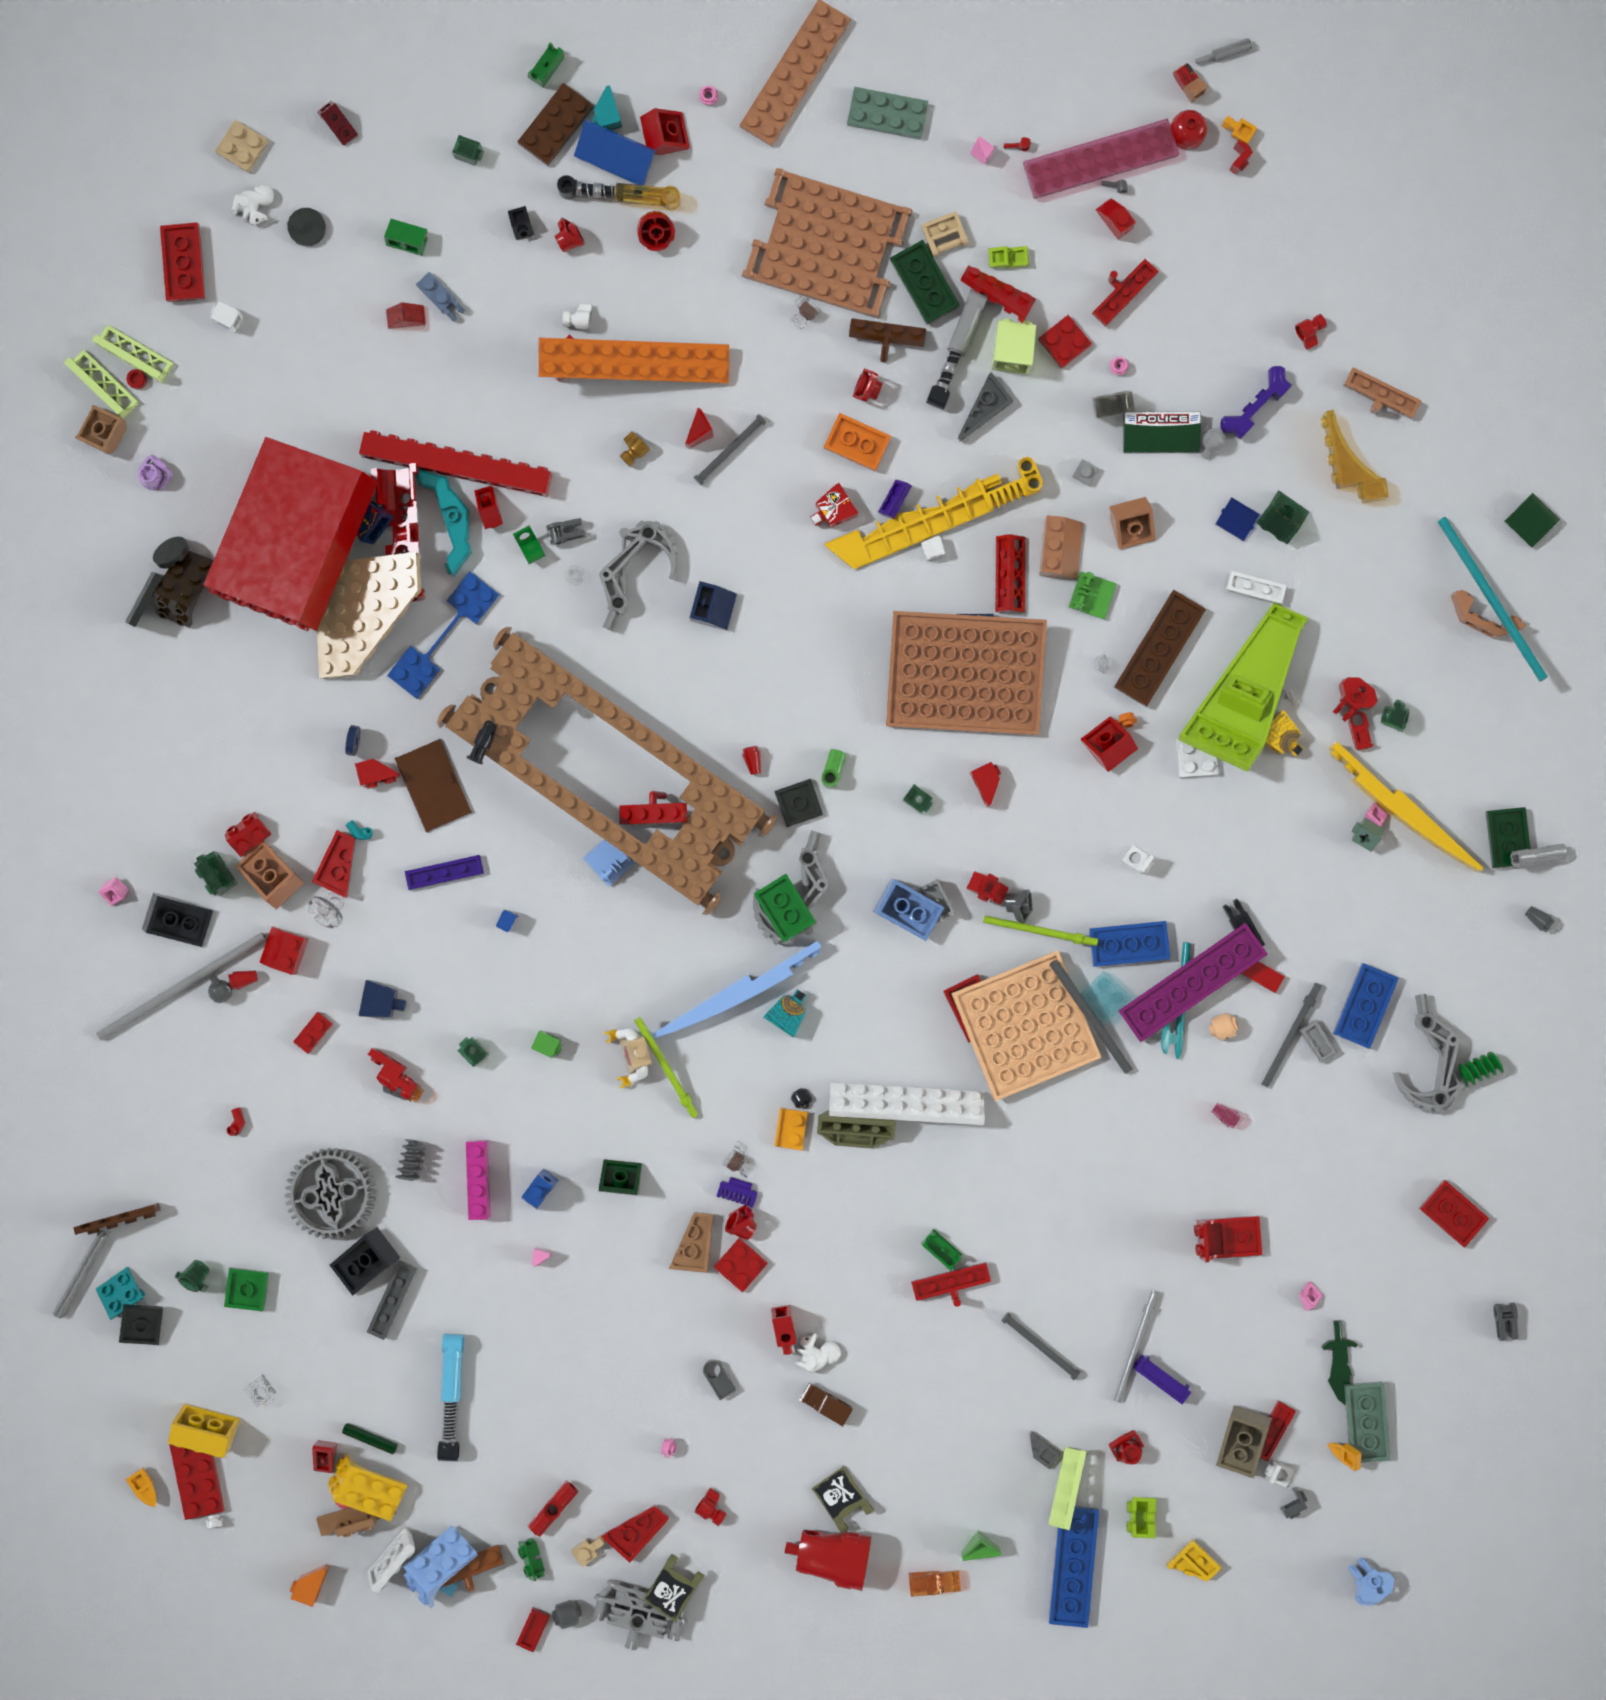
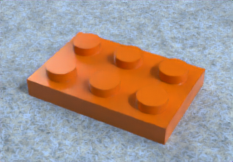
[824,413,891,472]

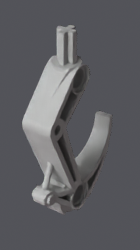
[599,520,677,631]
[753,830,829,945]
[1392,994,1466,1114]

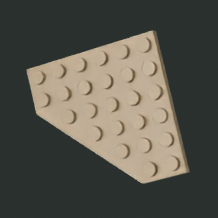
[317,552,421,679]

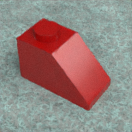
[1096,198,1136,240]
[474,485,503,529]
[970,762,1001,807]

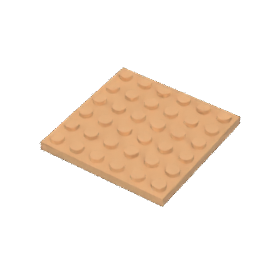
[951,950,1101,1101]

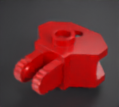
[1332,677,1378,722]
[966,871,1009,905]

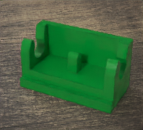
[528,42,565,88]
[384,219,428,256]
[921,1228,963,1271]

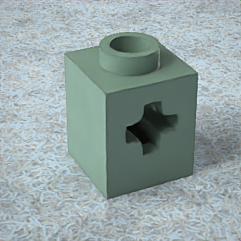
[1351,817,1384,852]

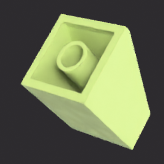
[991,319,1036,375]

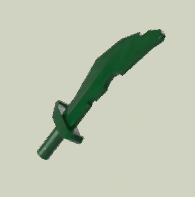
[1321,1320,1357,1405]

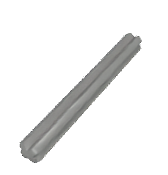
[53,1231,109,1319]

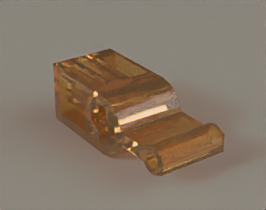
[909,1570,961,1597]

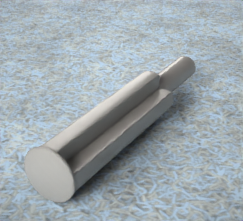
[1195,38,1252,64]

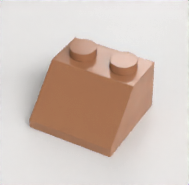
[1109,497,1156,549]

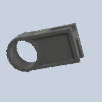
[703,1359,736,1400]

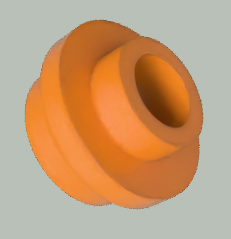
[1118,712,1137,728]

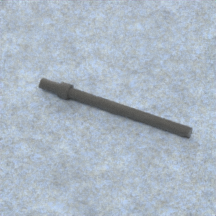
[1261,983,1322,1088]

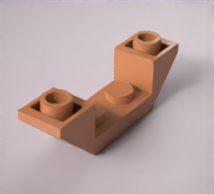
[1451,590,1526,639]

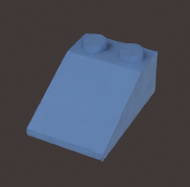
[873,878,945,941]

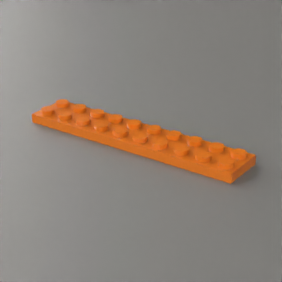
[538,337,729,383]

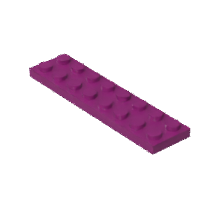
[1118,923,1268,1043]

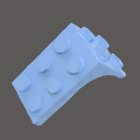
[403,1525,478,1608]

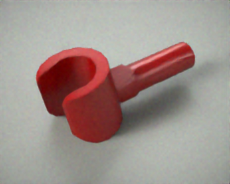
[1004,137,1031,152]

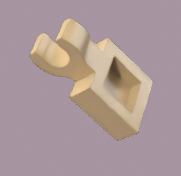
[571,1535,605,1567]

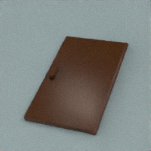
[394,739,472,833]

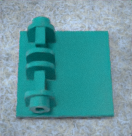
[96,1267,146,1320]

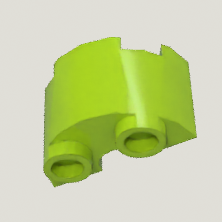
[1126,1497,1156,1539]

